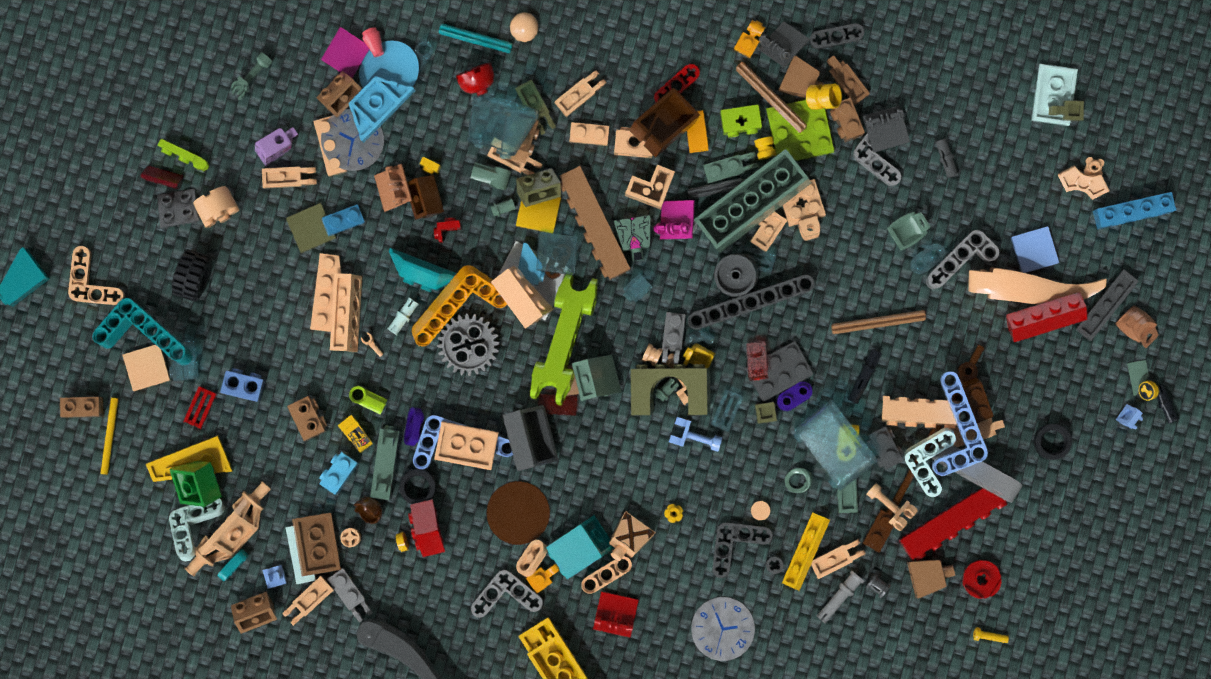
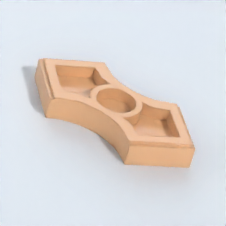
[1058,165,1110,200]

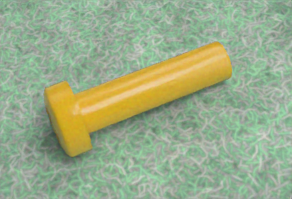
[973,627,1009,643]

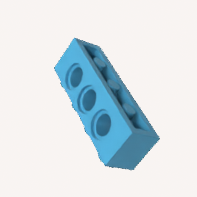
[1093,192,1176,230]

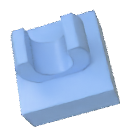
[1116,404,1143,429]
[263,565,287,589]

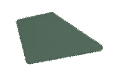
[1127,360,1149,396]

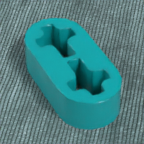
[217,549,249,582]

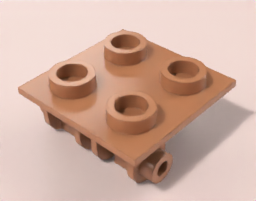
[374,164,412,212]

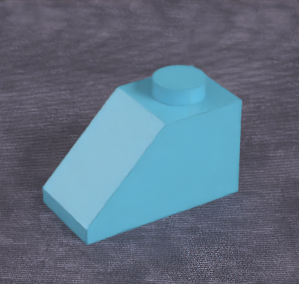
[518,243,545,286]

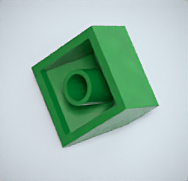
[169,461,222,507]

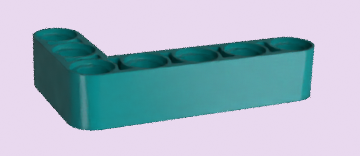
[92,298,193,365]

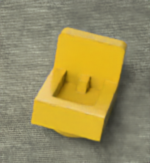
[683,343,716,368]

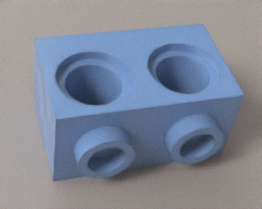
[220,368,266,402]

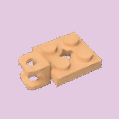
[782,179,826,241]

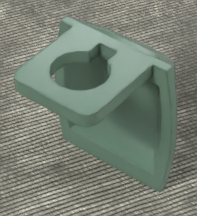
[887,212,931,250]

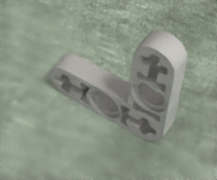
[853,133,901,186]
[471,570,543,618]

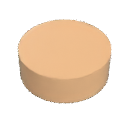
[751,501,770,520]

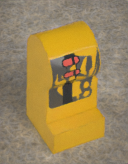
[338,415,373,453]

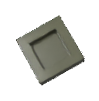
[755,402,777,424]

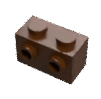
[407,175,444,220]
[959,377,994,423]

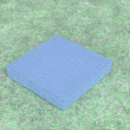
[1011,226,1059,273]

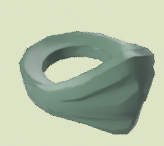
[785,468,813,493]

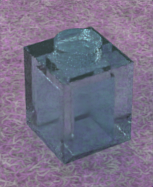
[623,273,653,304]

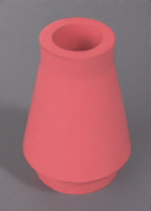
[362,27,384,57]

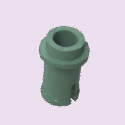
[490,198,516,217]
[655,377,679,402]

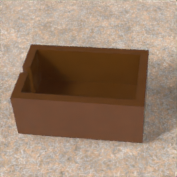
[629,88,700,158]

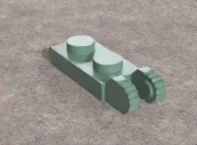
[703,152,759,184]

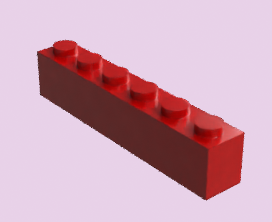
[898,487,1008,561]

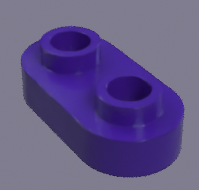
[777,382,812,411]
[404,407,424,446]

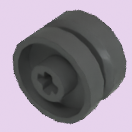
[714,253,759,296]

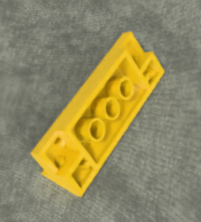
[519,617,588,679]

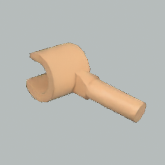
[361,333,383,357]

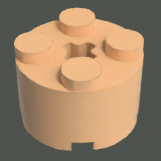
[193,186,239,228]

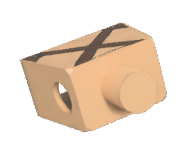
[609,512,655,561]

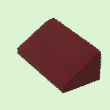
[140,166,184,189]

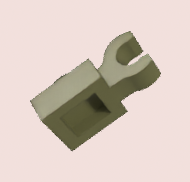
[1049,101,1084,121]

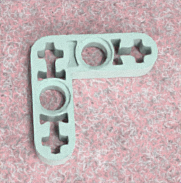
[904,428,956,497]
[169,498,225,561]

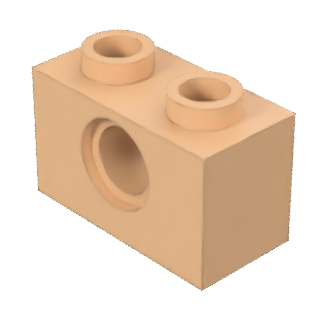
[614,127,652,158]

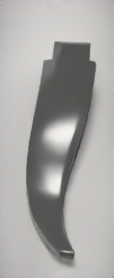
[357,618,443,679]

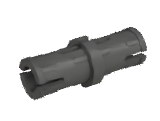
[935,138,959,178]

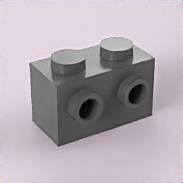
[866,426,904,470]

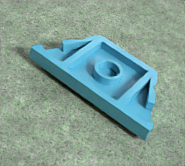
[348,76,415,143]

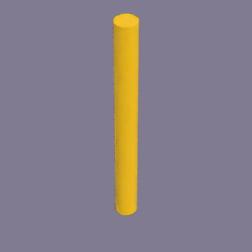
[100,398,118,475]

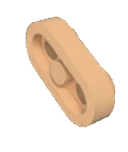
[516,540,547,577]

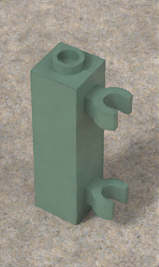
[370,425,401,500]

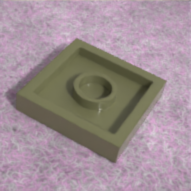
[286,203,336,254]

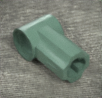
[471,162,511,190]

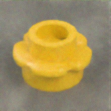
[664,504,683,523]

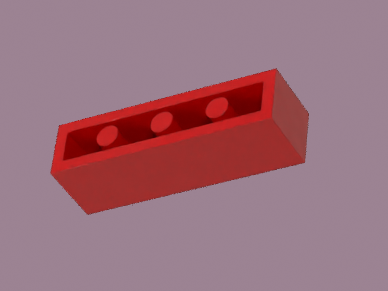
[1006,292,1087,342]

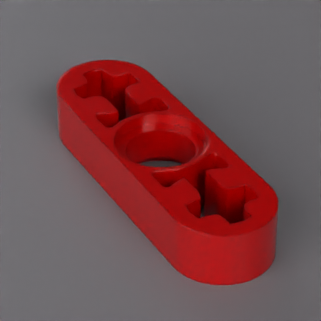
[654,64,700,103]

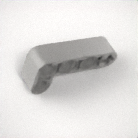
[926,230,999,289]

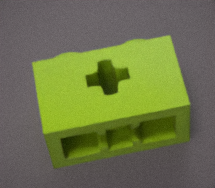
[720,105,762,138]

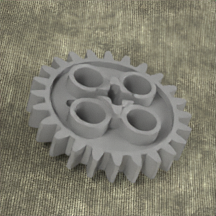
[437,314,500,376]

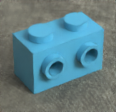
[319,452,359,495]

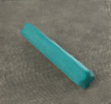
[439,24,513,53]

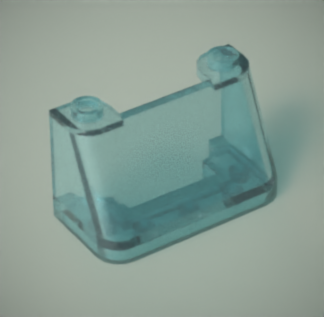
[467,96,539,159]
[793,400,878,491]

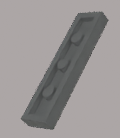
[1075,269,1139,341]

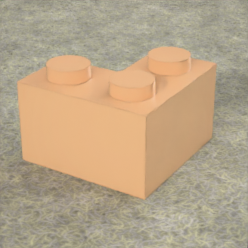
[625,165,675,210]

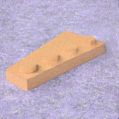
[310,253,342,332]

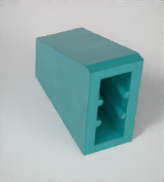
[0,247,50,307]

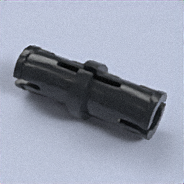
[1157,384,1180,424]

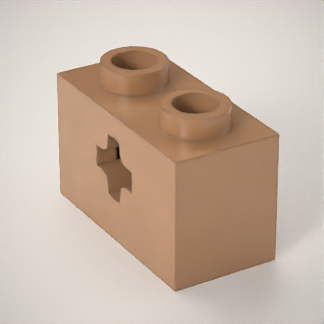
[60,397,103,418]

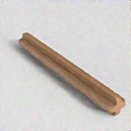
[736,62,807,133]
[831,310,926,334]

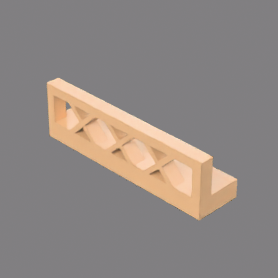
[330,274,362,352]

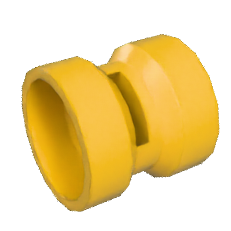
[754,137,777,160]

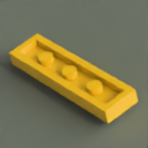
[782,512,830,591]

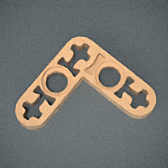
[68,246,125,305]

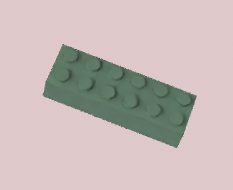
[694,149,811,253]

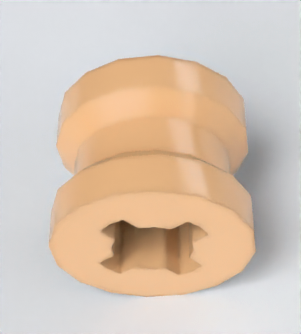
[641,344,663,367]
[340,528,361,547]

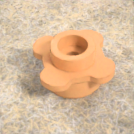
[1084,157,1104,175]

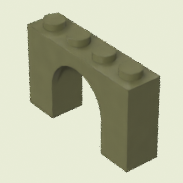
[631,364,711,415]

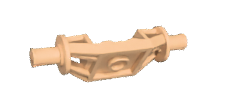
[185,481,271,576]

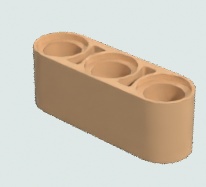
[582,556,632,594]

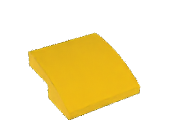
[516,197,561,234]

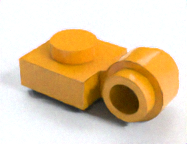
[734,20,766,59]

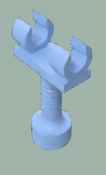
[669,417,723,452]

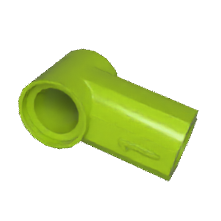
[349,386,387,415]

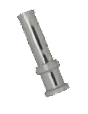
[816,570,865,624]

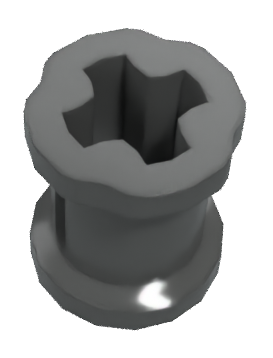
[865,573,891,598]

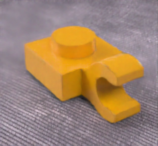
[526,564,559,593]

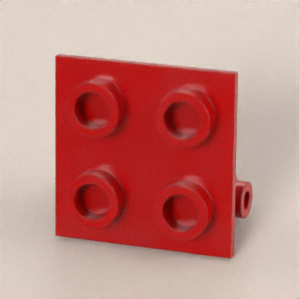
[593,592,639,638]

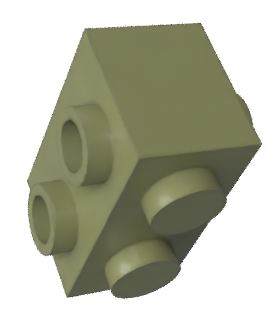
[516,168,561,207]

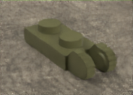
[515,79,556,135]

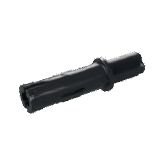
[848,349,882,404]

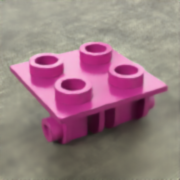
[654,200,695,239]

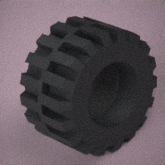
[172,249,212,302]

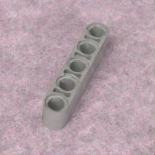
[932,440,1022,503]

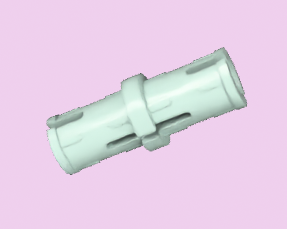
[387,298,419,335]

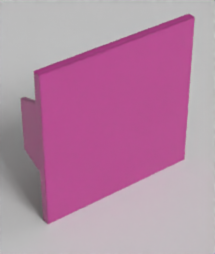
[321,27,369,78]

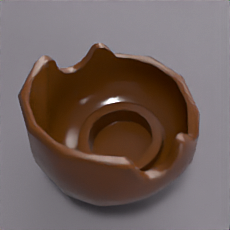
[354,497,383,524]

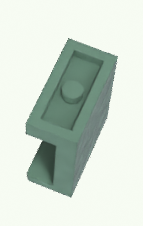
[572,355,621,401]

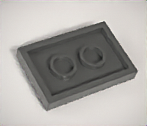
[745,341,814,402]

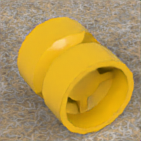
[806,83,842,110]

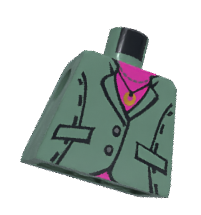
[614,215,650,261]

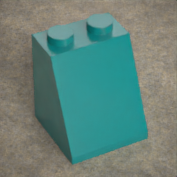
[546,515,615,580]

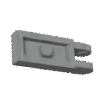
[662,312,685,364]
[327,568,373,622]

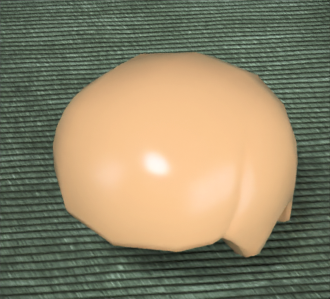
[510,12,538,42]

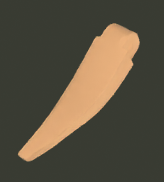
[968,267,1107,305]

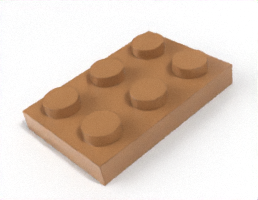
[292,513,341,576]

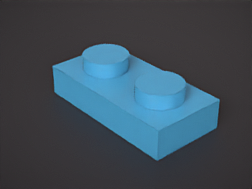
[322,204,365,237]

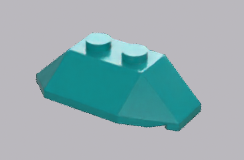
[389,248,457,293]

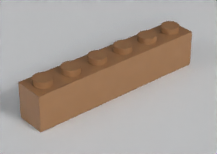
[559,166,630,280]

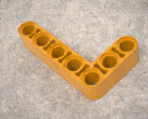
[411,265,507,346]

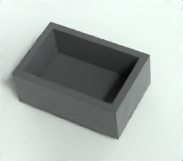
[503,405,559,471]

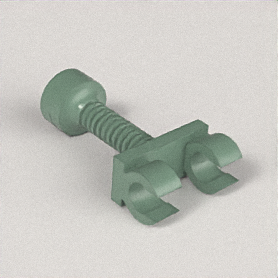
[231,52,273,100]

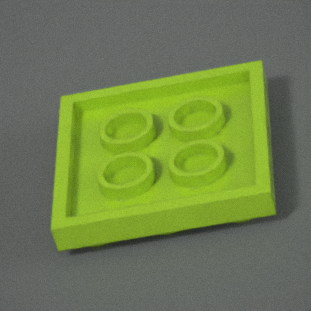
[766,100,834,161]

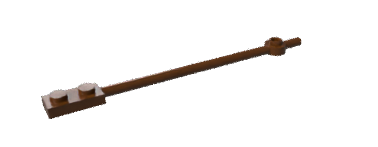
[862,345,985,553]

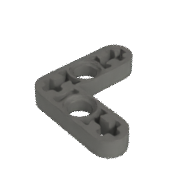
[712,522,773,578]

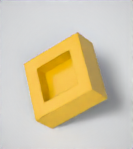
[420,157,441,175]

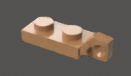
[827,55,870,106]

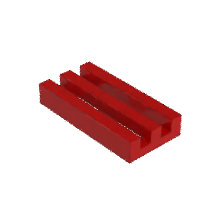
[183,386,217,429]

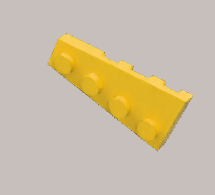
[146,435,233,482]

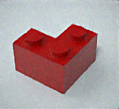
[408,499,445,557]

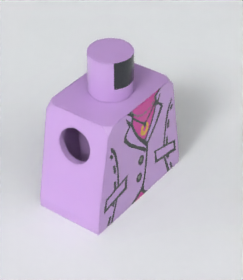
[255,127,299,166]

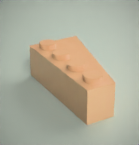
[882,396,961,429]

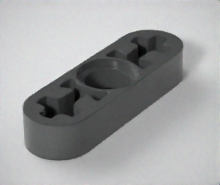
[809,23,864,50]

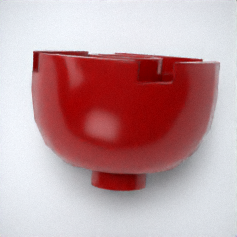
[456,62,495,96]

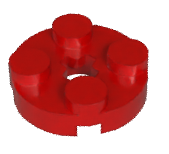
[962,560,1002,599]

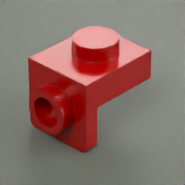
[434,218,461,243]

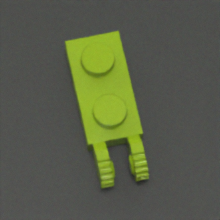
[158,139,210,172]

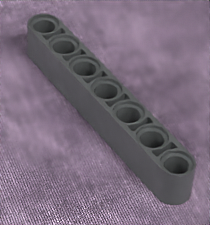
[687,275,814,330]

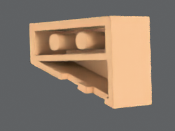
[491,266,554,328]

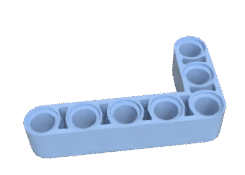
[932,371,988,476]
[413,415,513,469]

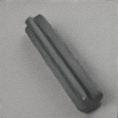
[688,178,743,199]

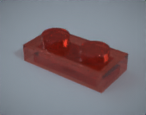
[746,341,769,381]
[538,394,577,416]

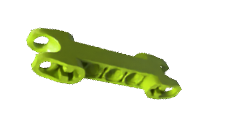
[530,272,598,405]

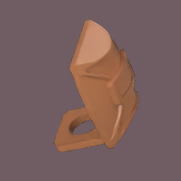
[1115,305,1158,348]

